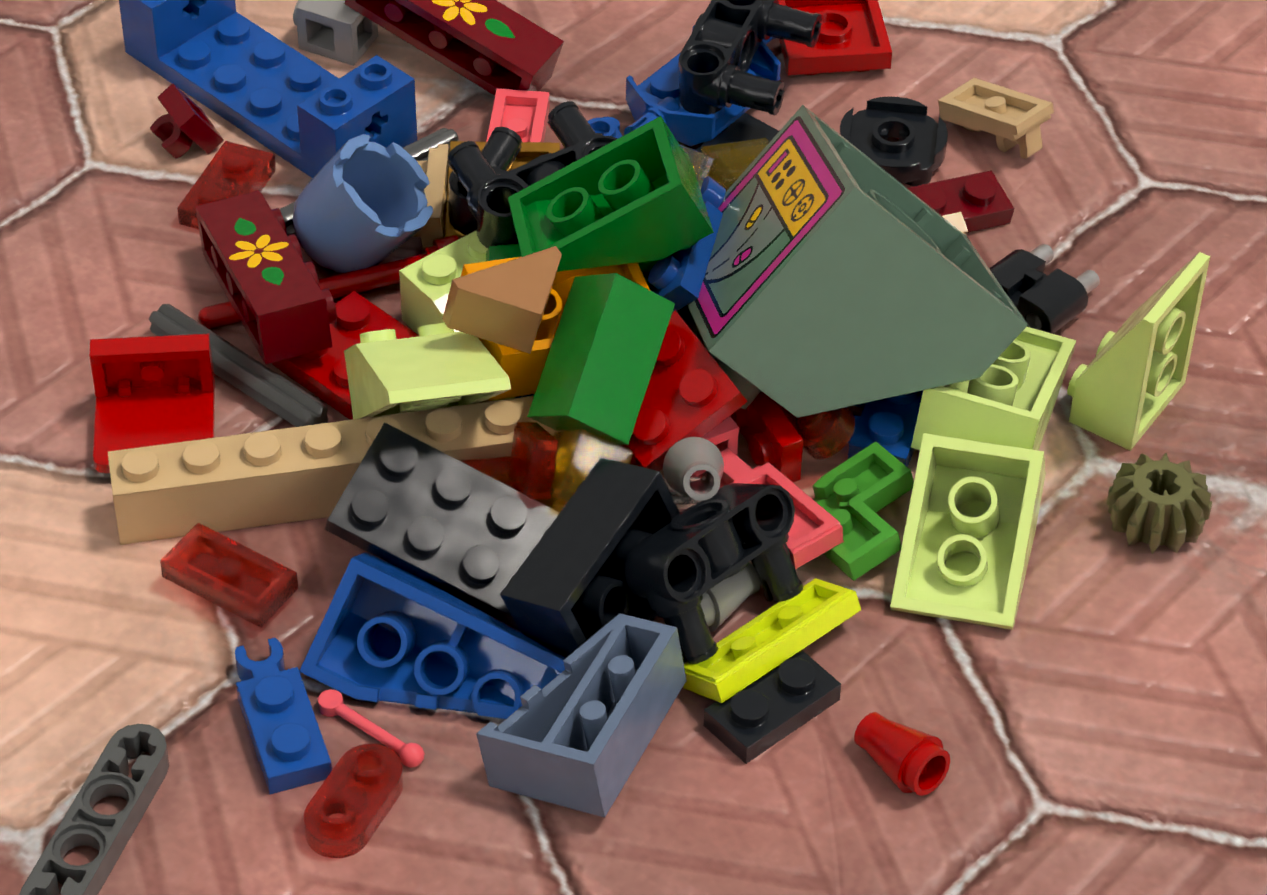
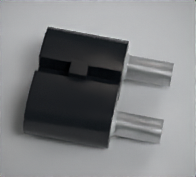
[989,244,1100,334]

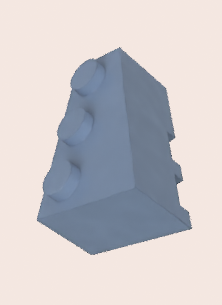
[476,613,687,818]

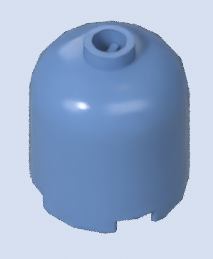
[293,134,433,273]

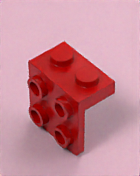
[89,334,215,473]

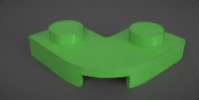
[812,441,914,581]

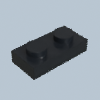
[703,650,841,764]

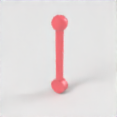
[318,689,425,768]

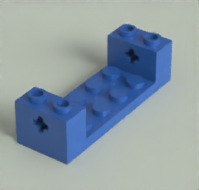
[119,0,417,178]

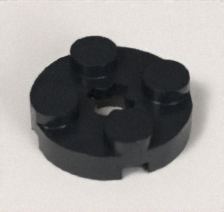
[840,97,948,186]

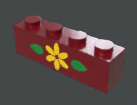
[344,0,564,96]
[195,190,337,365]

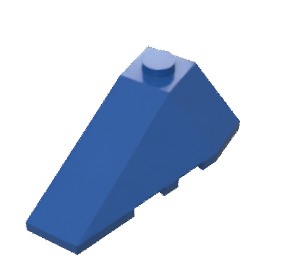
[299,552,566,719]

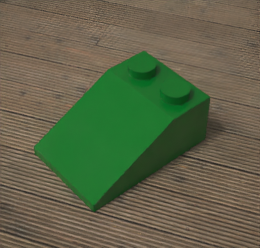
[508,116,714,272]

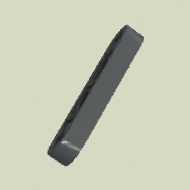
[19,724,170,895]

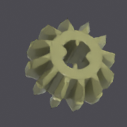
[1107,453,1212,554]

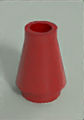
[854,712,950,796]

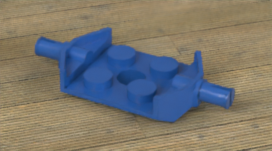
[624,26,781,146]

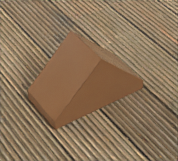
[442,246,562,354]

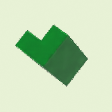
[527,273,675,445]

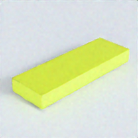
[683,578,861,703]

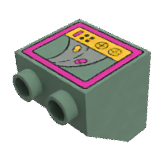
[676,105,1028,418]

